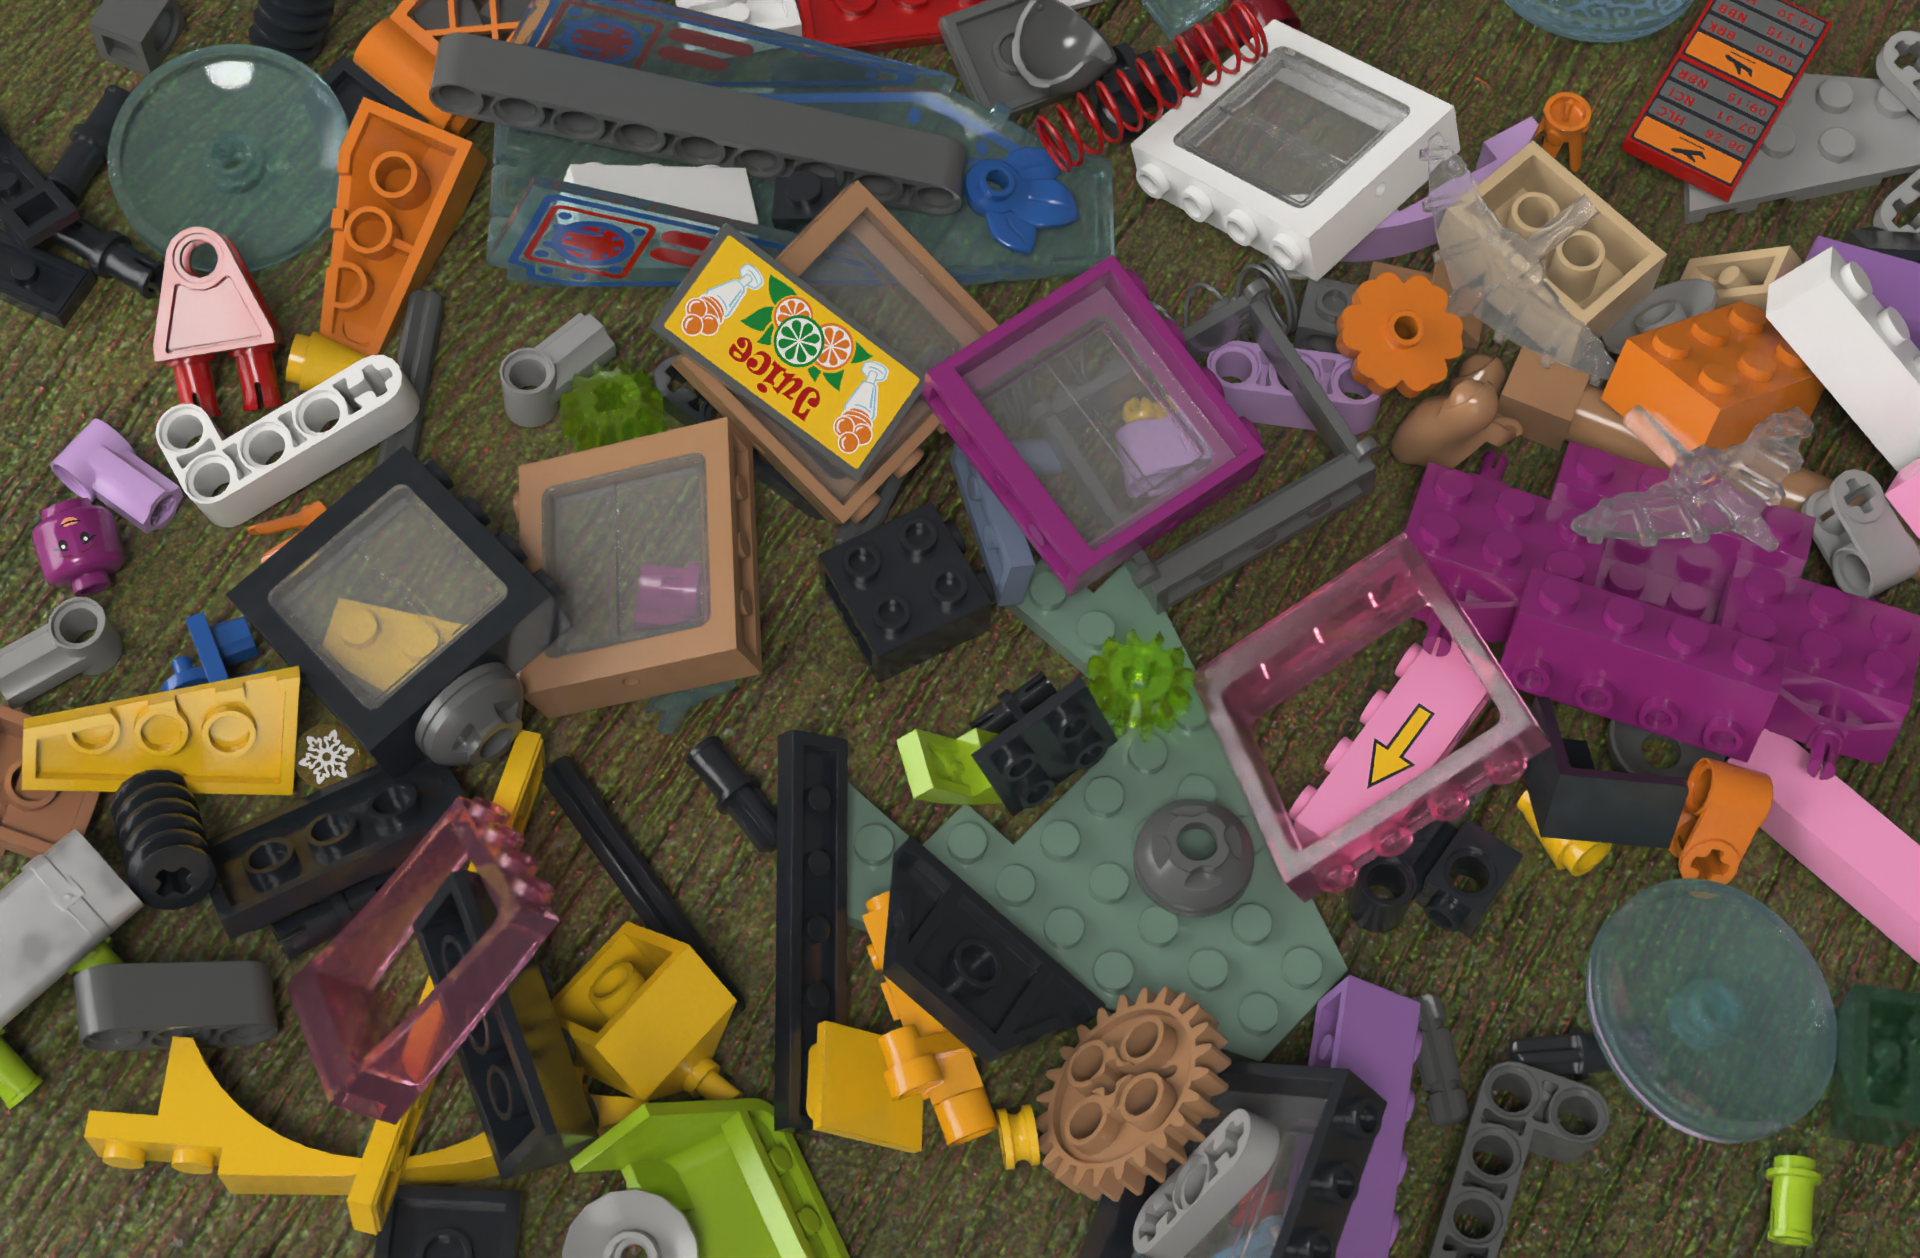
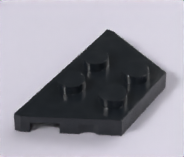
[882,835,1106,1064]

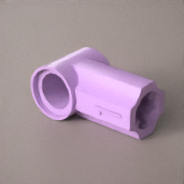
[50,418,184,534]

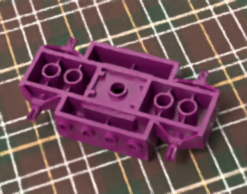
[1382,441,1920,780]

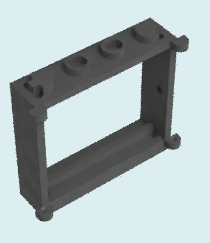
[1027,278,1380,615]

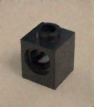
[1415,819,1523,939]

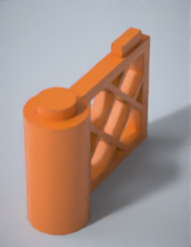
[353,0,559,137]

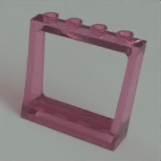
[1189,531,1551,903]
[287,796,560,1125]

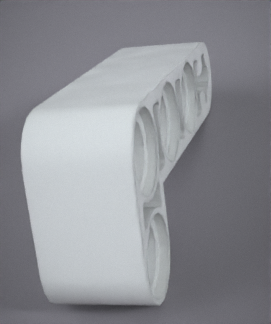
[156,355,420,527]

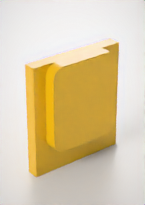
[806,1021,923,1154]

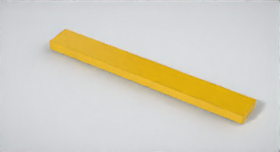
[347,730,546,1235]

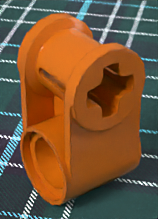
[1668,758,1773,891]

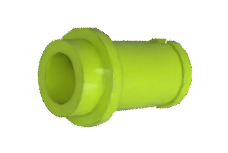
[1766,1155,1822,1247]

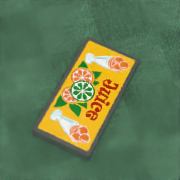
[648,223,926,481]

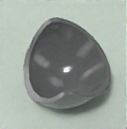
[1012,0,1117,96]

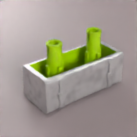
[0,829,144,1110]

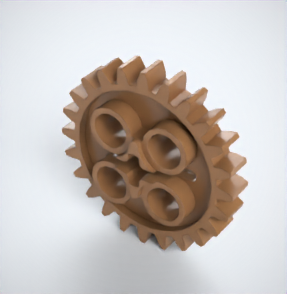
[1035,987,1231,1202]

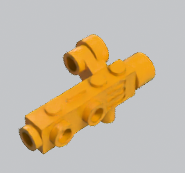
[862,891,999,1147]

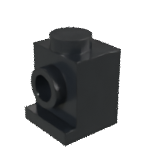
[772,170,844,258]

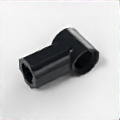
[1348,801,1459,933]

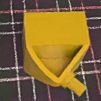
[551,921,742,1102]

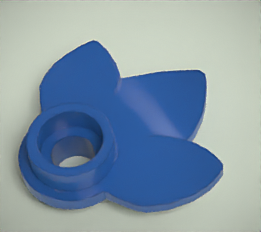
[963,147,1080,255]

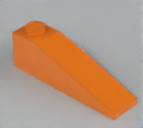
[319,97,488,356]

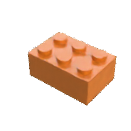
[1600,300,1825,470]

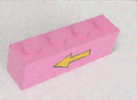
[1288,637,1498,888]

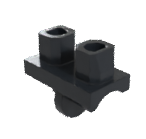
[1088,42,1193,145]

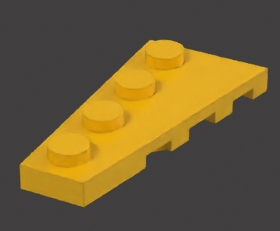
[22,666,300,795]

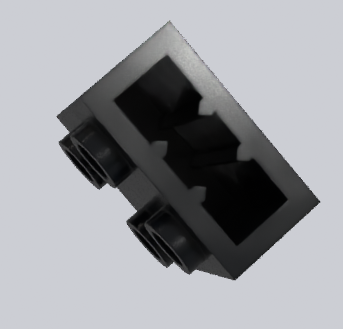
[819,502,996,683]

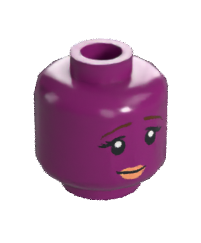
[32,498,126,597]

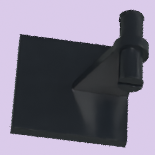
[968,671,1118,817]

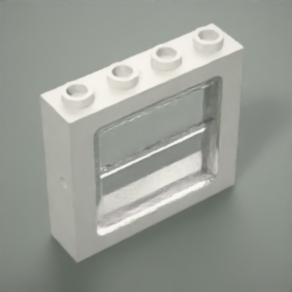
[1131,19,1460,282]

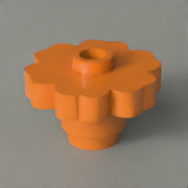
[1336,272,1463,398]

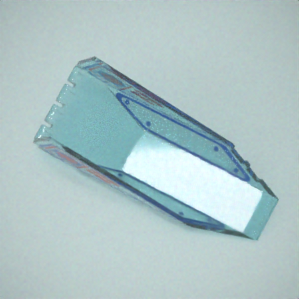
[486,0,1115,287]

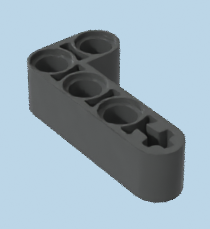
[1425,1061,1610,1258]

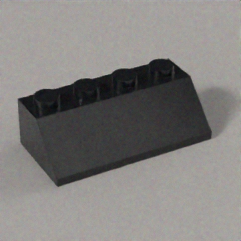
[412,869,600,1180]

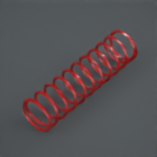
[1035,0,1268,173]

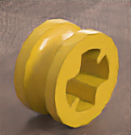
[996,1104,1040,1170]

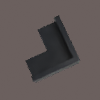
[1518,696,1689,849]

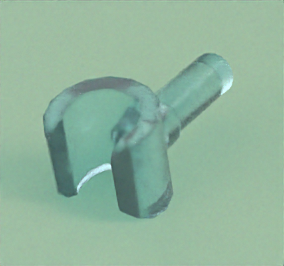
[644,680,735,734]

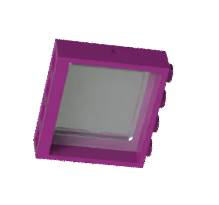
[921,254,1266,596]

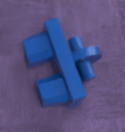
[161,612,266,692]

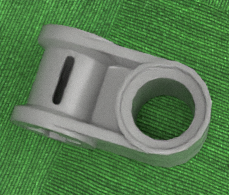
[1801,469,1920,599]

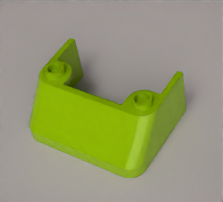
[569,1098,850,1258]

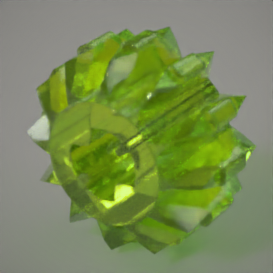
[559,359,665,452]
[1085,628,1195,743]

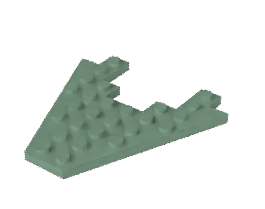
[847,559,1348,1063]

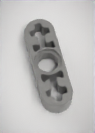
[1133,1109,1280,1258]

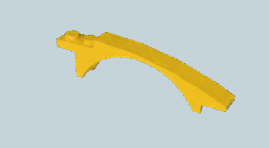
[84,1036,649,1195]

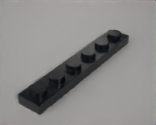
[774,729,848,1137]

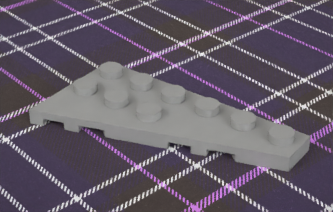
[1684,73,1920,224]

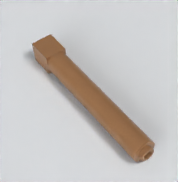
[1498,346,1920,581]

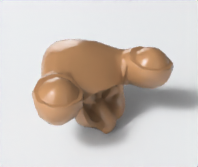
[1390,354,1523,469]

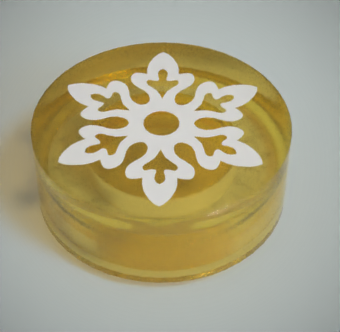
[295,724,360,789]

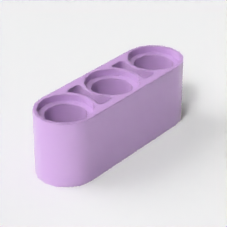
[1206,341,1383,435]

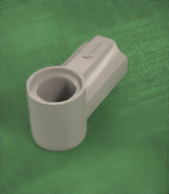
[499,313,616,428]
[0,597,123,709]

